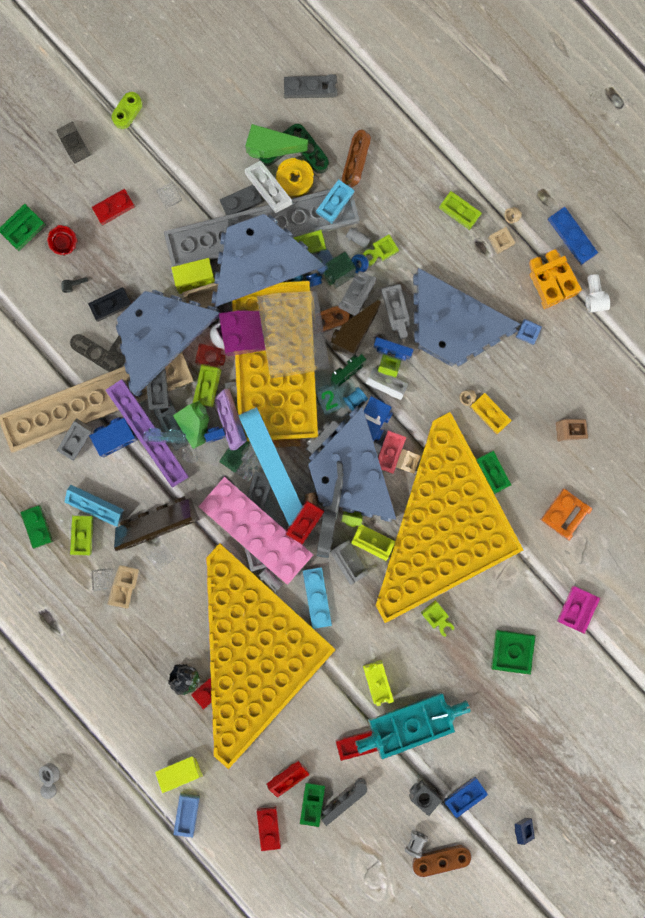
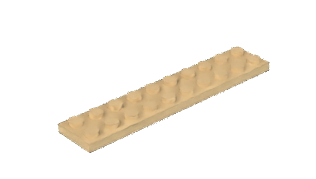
[0,352,194,453]

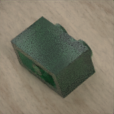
[324,251,356,289]

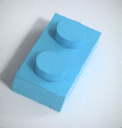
[316,179,354,224]

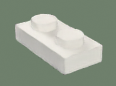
[366,367,408,400]

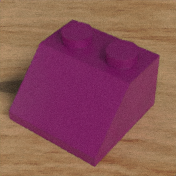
[219,311,267,357]

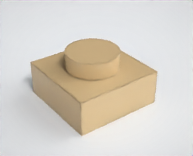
[488,227,515,254]
[396,449,420,474]

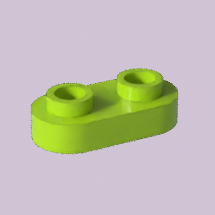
[112,92,142,129]

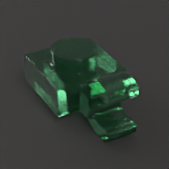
[219,442,250,473]

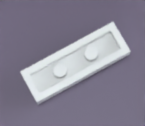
[245,161,292,213]

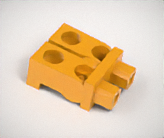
[529,249,582,310]

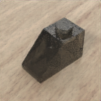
[56,121,91,164]

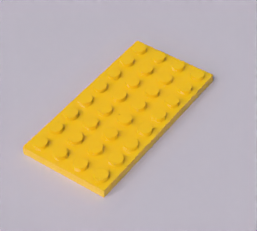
[232,281,318,442]

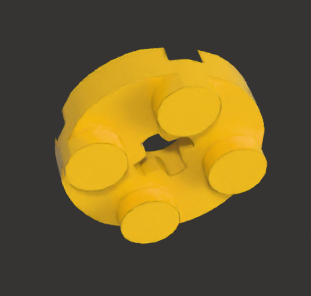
[276,158,314,199]

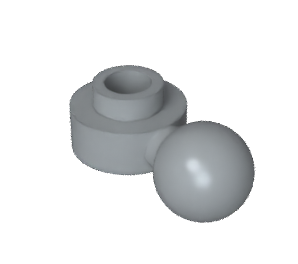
[39,763,59,799]

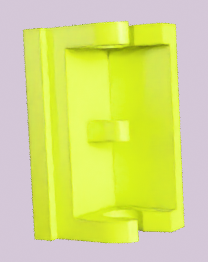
[171,258,215,294]
[351,524,395,561]
[363,660,394,706]
[155,756,203,793]

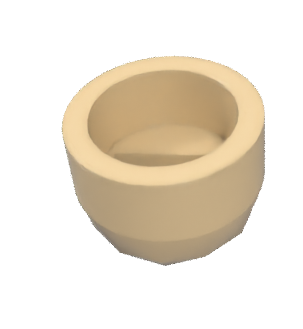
[504,207,522,224]
[460,389,477,406]

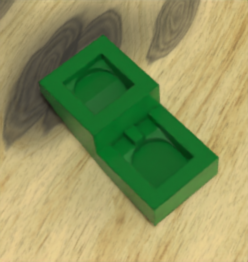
[300,783,325,827]

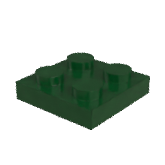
[331,354,367,390]

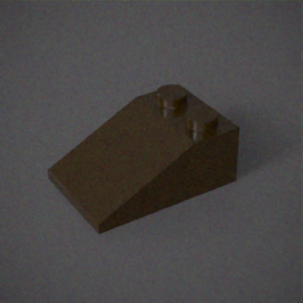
[330,300,381,359]

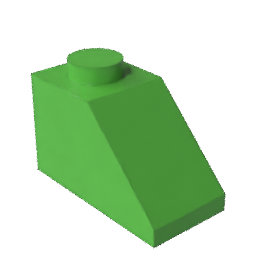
[173,401,209,449]

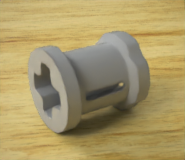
[405,830,428,858]

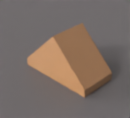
[556,419,588,442]

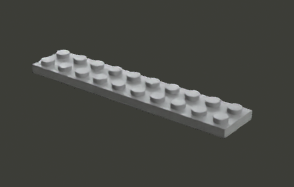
[164,185,360,267]

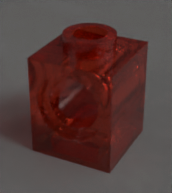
[195,343,226,369]

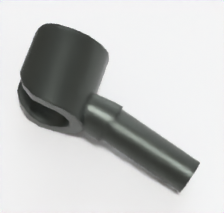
[61,277,88,293]

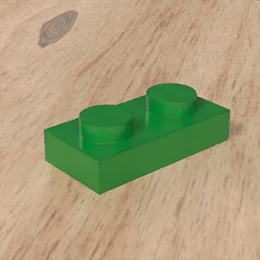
[476,451,511,494]
[20,505,53,549]

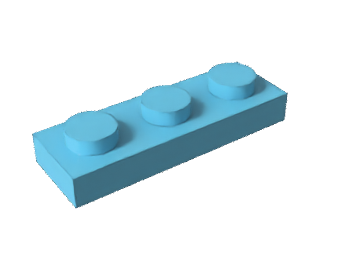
[65,485,124,527]
[303,567,332,629]

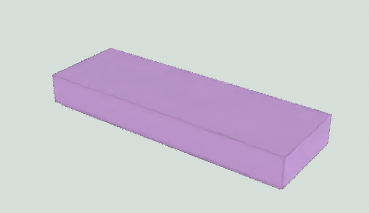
[215,389,247,450]

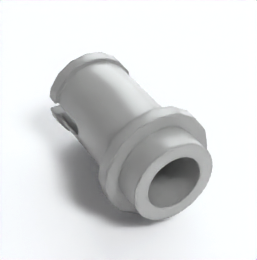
[346,227,371,249]
[259,567,283,592]

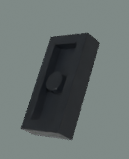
[88,287,131,322]

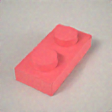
[378,431,406,474]

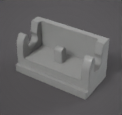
[338,271,377,316]
[330,540,368,585]

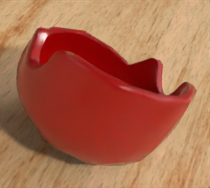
[47,225,78,256]

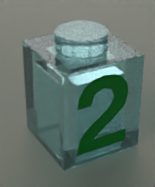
[316,384,343,416]

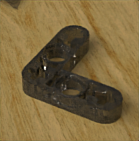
[70,334,126,372]

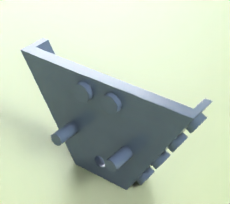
[211,214,325,308]
[413,268,520,367]
[116,290,221,397]
[308,406,397,522]

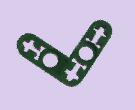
[259,124,329,174]

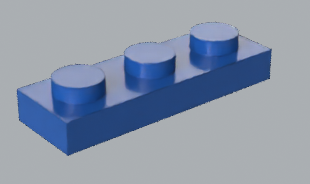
[548,207,598,265]

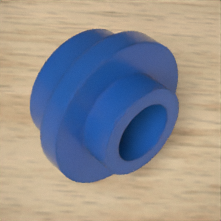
[350,254,369,274]
[306,273,323,288]

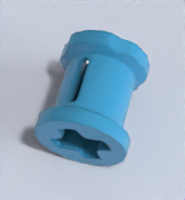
[342,387,368,411]

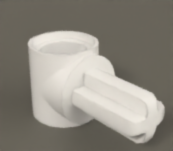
[585,274,610,313]

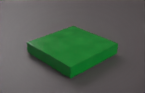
[491,630,536,675]

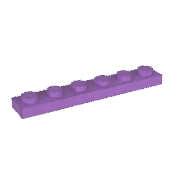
[105,379,189,488]

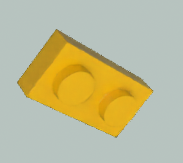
[470,393,512,435]

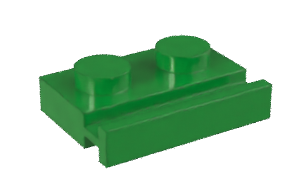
[0,204,46,251]

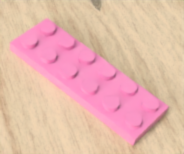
[198,477,313,585]

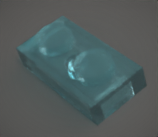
[143,428,186,444]

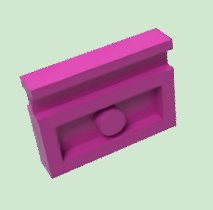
[557,586,600,634]

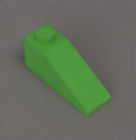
[245,124,308,159]

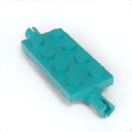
[355,693,471,760]

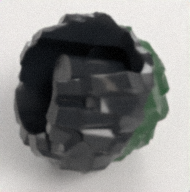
[168,664,200,695]

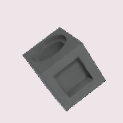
[409,780,442,816]

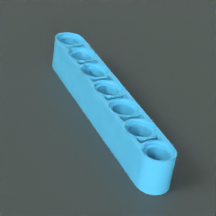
[238,407,302,526]

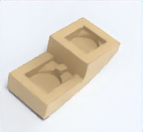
[107,565,139,609]

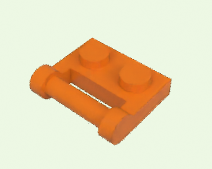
[540,489,593,541]

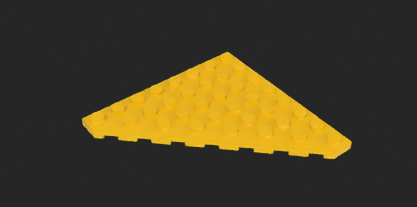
[376,412,524,623]
[206,543,336,770]

